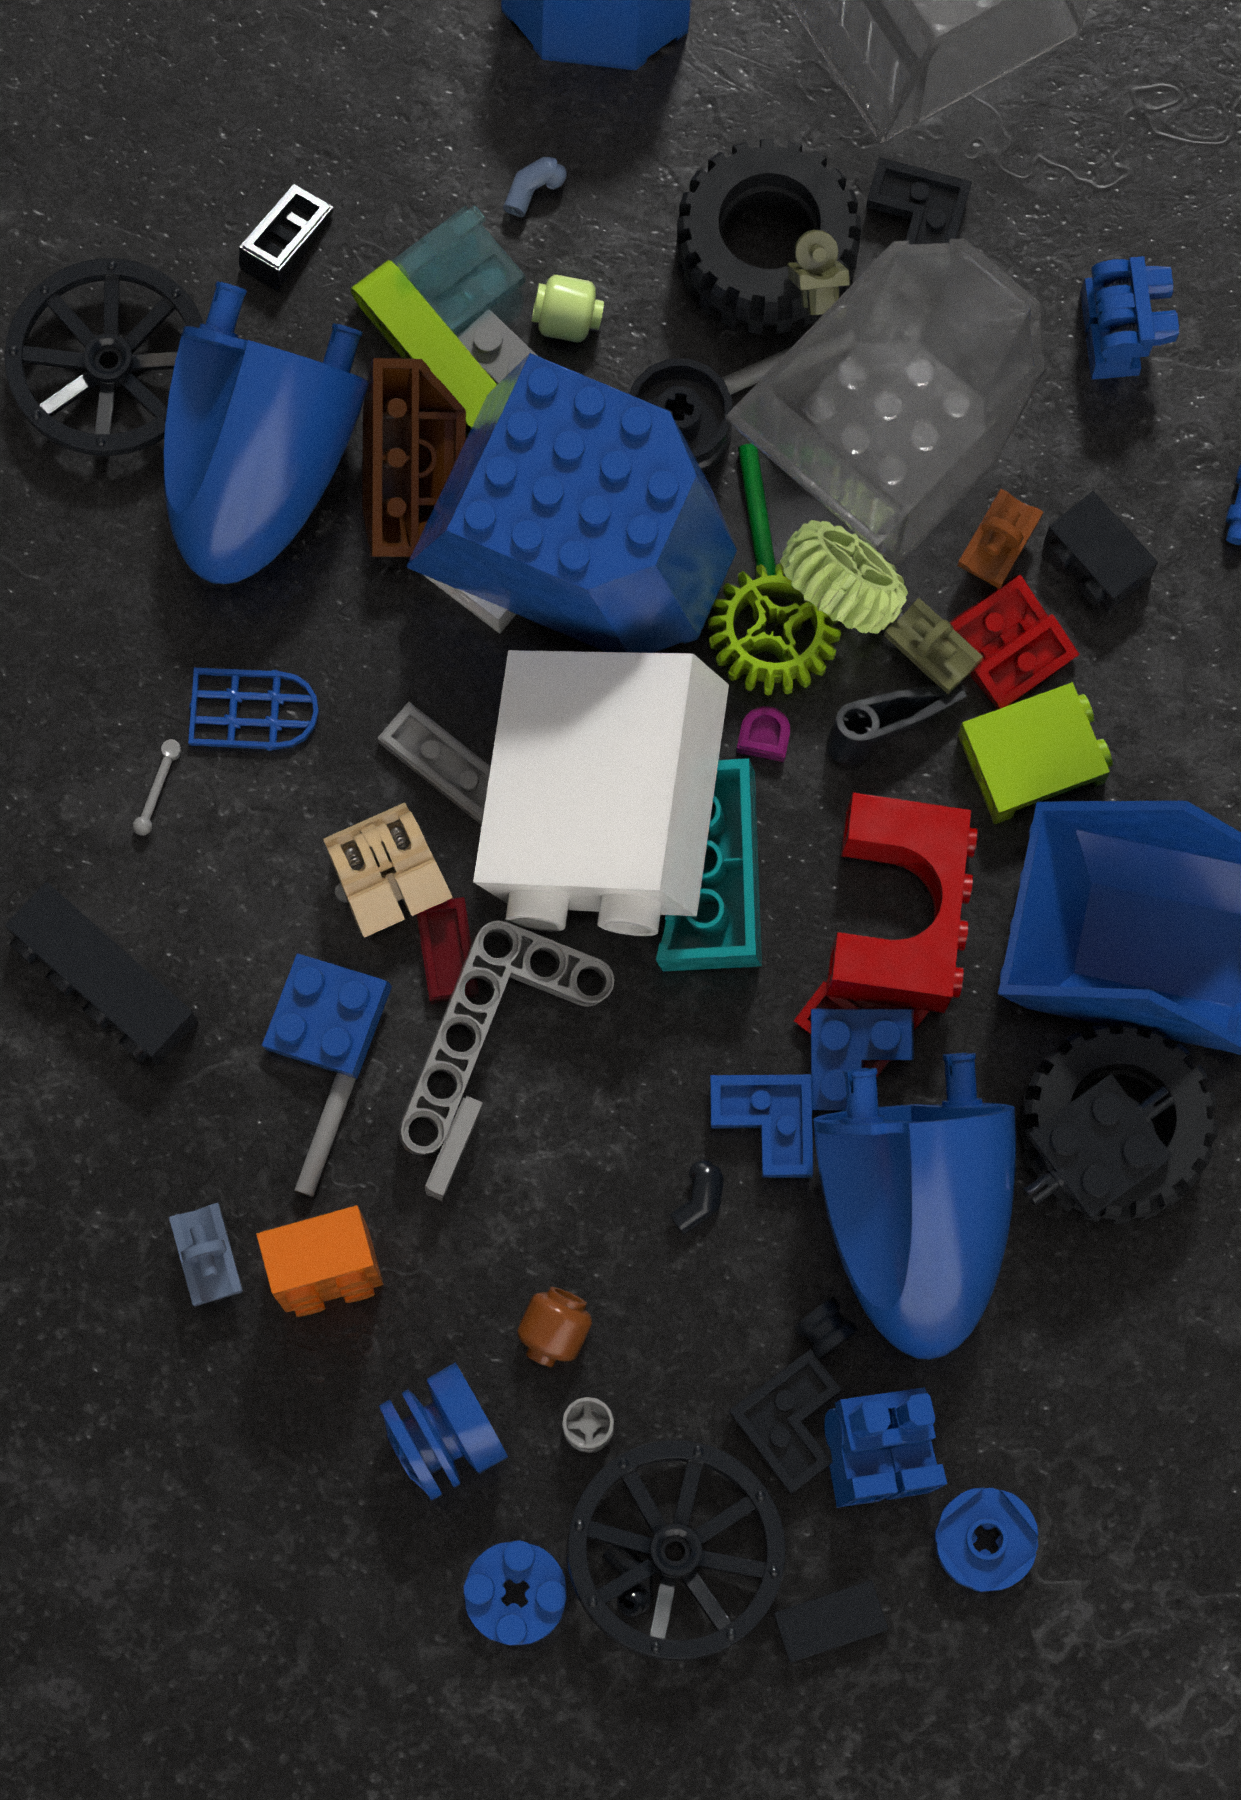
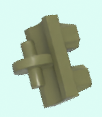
[787,230,850,315]
[884,598,983,694]

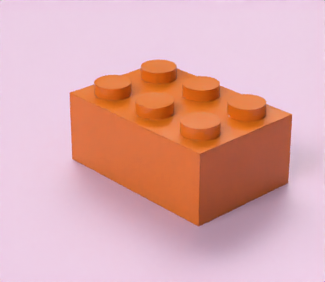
[256,1205,384,1317]

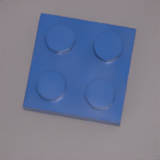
[262,953,392,1079]

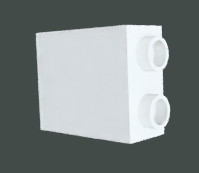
[473,650,729,936]

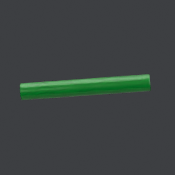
[738,444,776,576]

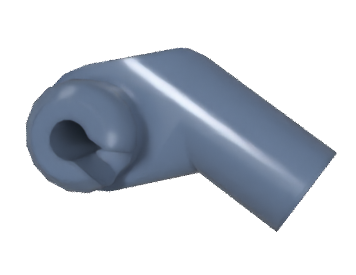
[503,157,567,217]

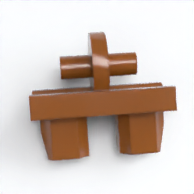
[957,489,1044,589]

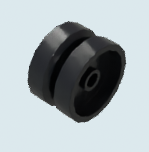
[629,359,732,475]

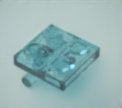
[392,205,526,335]

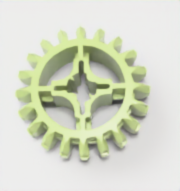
[780,520,908,634]

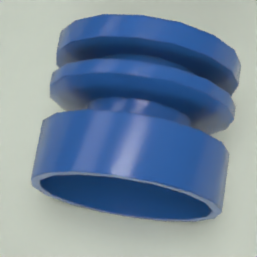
[379,1362,508,1501]

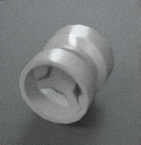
[562,1397,614,1453]

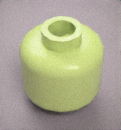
[532,275,604,343]

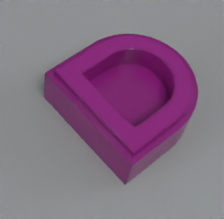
[736,706,790,762]

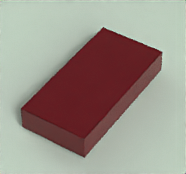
[417,897,480,1004]

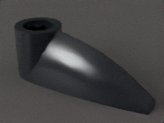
[826,684,967,765]

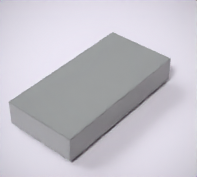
[425,1096,483,1201]

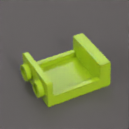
[958,682,1113,825]

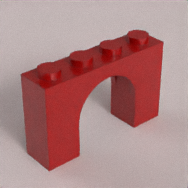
[825,792,977,1013]

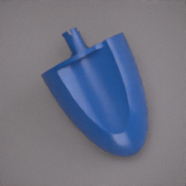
[164,281,369,584]
[813,1053,1016,1360]

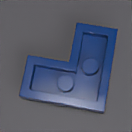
[811,1008,914,1110]
[710,1074,813,1178]

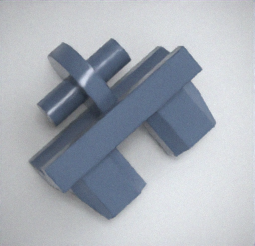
[169,1203,243,1307]

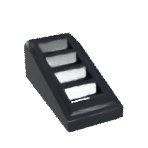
[239,184,333,290]

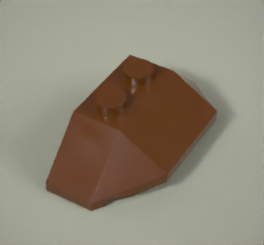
[362,358,466,557]

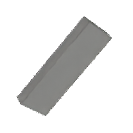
[377,702,491,825]

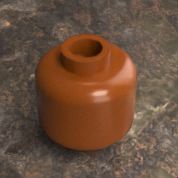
[517,1287,592,1367]

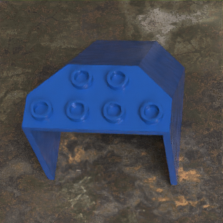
[998,801,1241,1055]

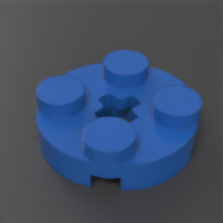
[934,1488,1038,1592]
[463,1540,567,1646]

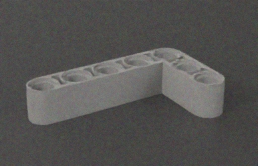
[398,920,615,1156]

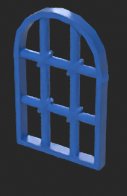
[188,667,319,751]

